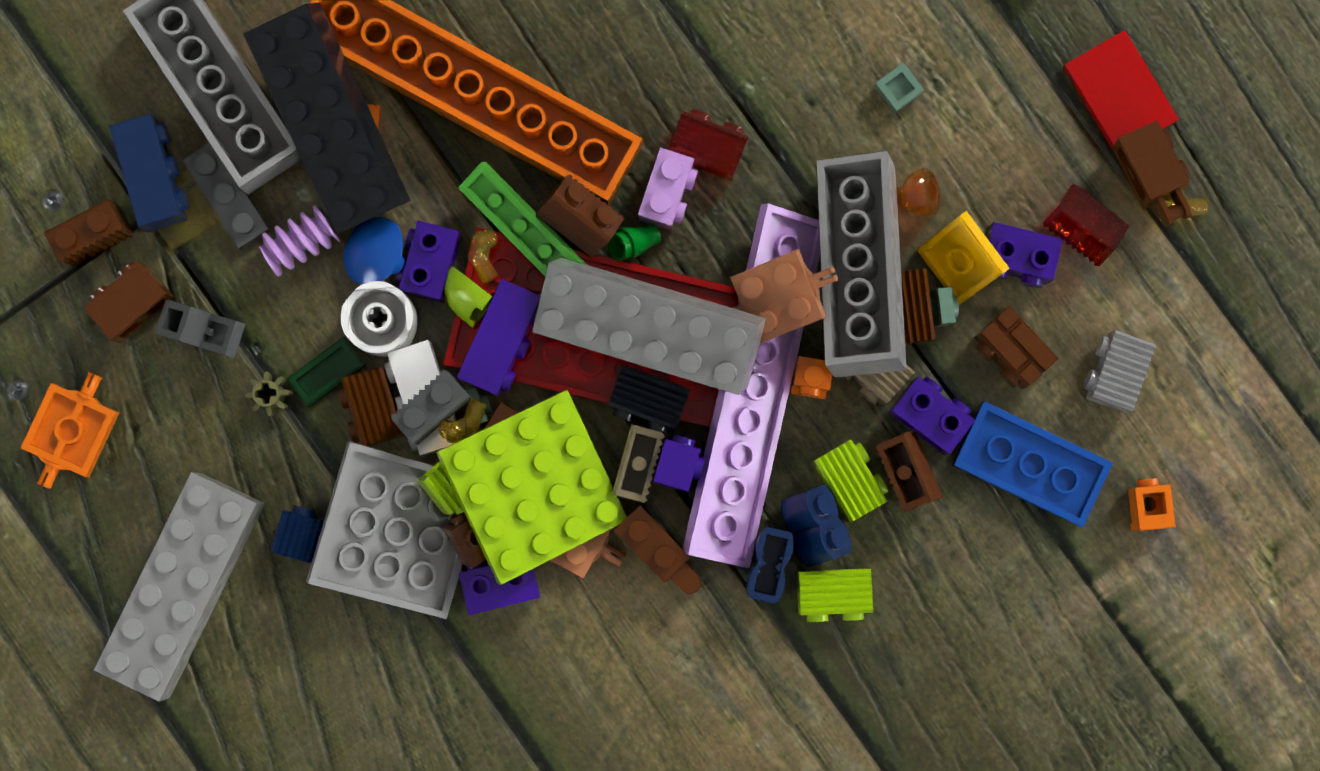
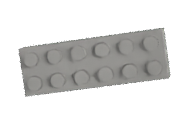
[123,0,302,195]
[817,151,907,377]
[532,257,766,395]
[94,472,265,702]

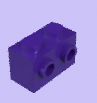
[396,220,463,304]
[986,222,1063,288]
[888,377,975,456]
[653,435,705,492]
[459,560,541,615]

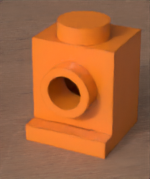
[790,356,833,400]
[1128,478,1176,531]

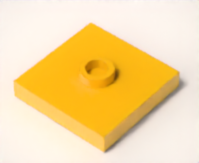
[916,211,1010,305]

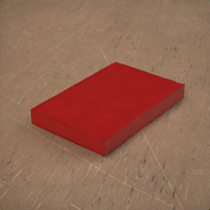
[1063,30,1179,149]

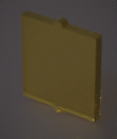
[159,169,221,251]

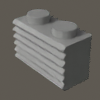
[1084,330,1156,413]

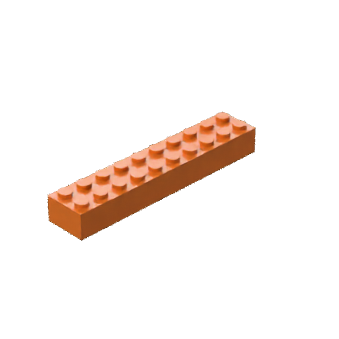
[310,0,643,206]

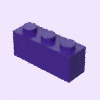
[457,279,541,397]

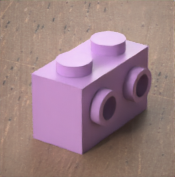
[638,147,698,232]

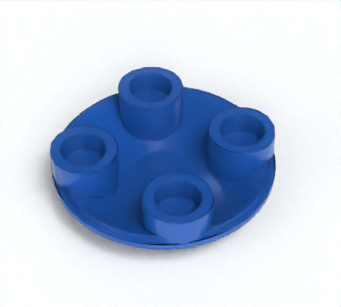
[343,217,405,285]

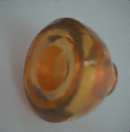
[897,167,941,217]

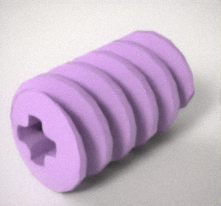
[259,205,340,277]

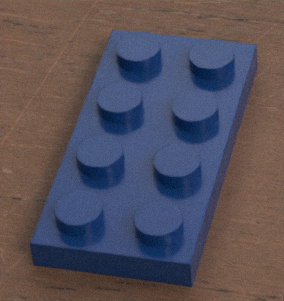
[952,401,1113,527]

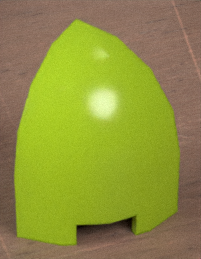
[444,266,493,329]

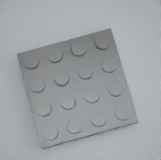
[306,441,463,619]

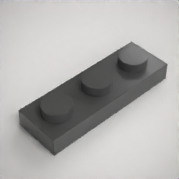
[182,143,271,250]

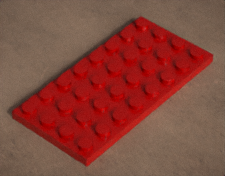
[443,227,738,428]

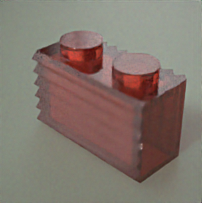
[667,109,749,181]
[1043,183,1130,266]

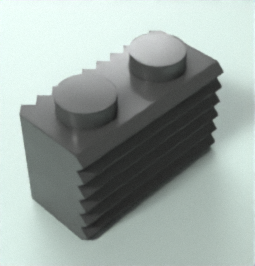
[391,370,472,446]

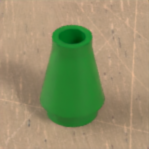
[607,224,661,262]

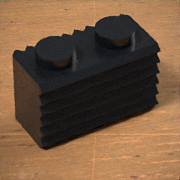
[608,364,691,435]

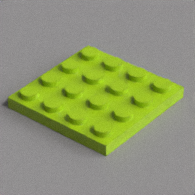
[436,390,627,585]

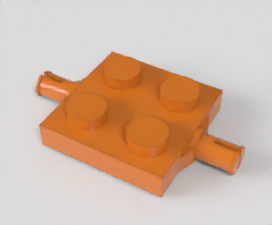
[21,372,120,489]

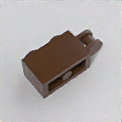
[1112,121,1192,227]
[614,506,701,594]

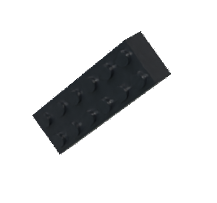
[243,3,411,234]

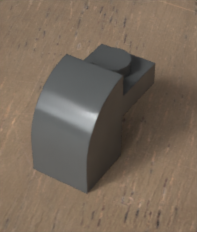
[155,299,246,358]

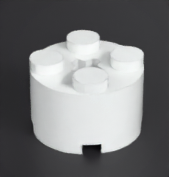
[341,281,418,357]

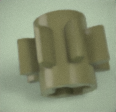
[245,372,293,417]

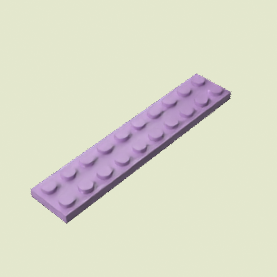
[682,203,821,568]

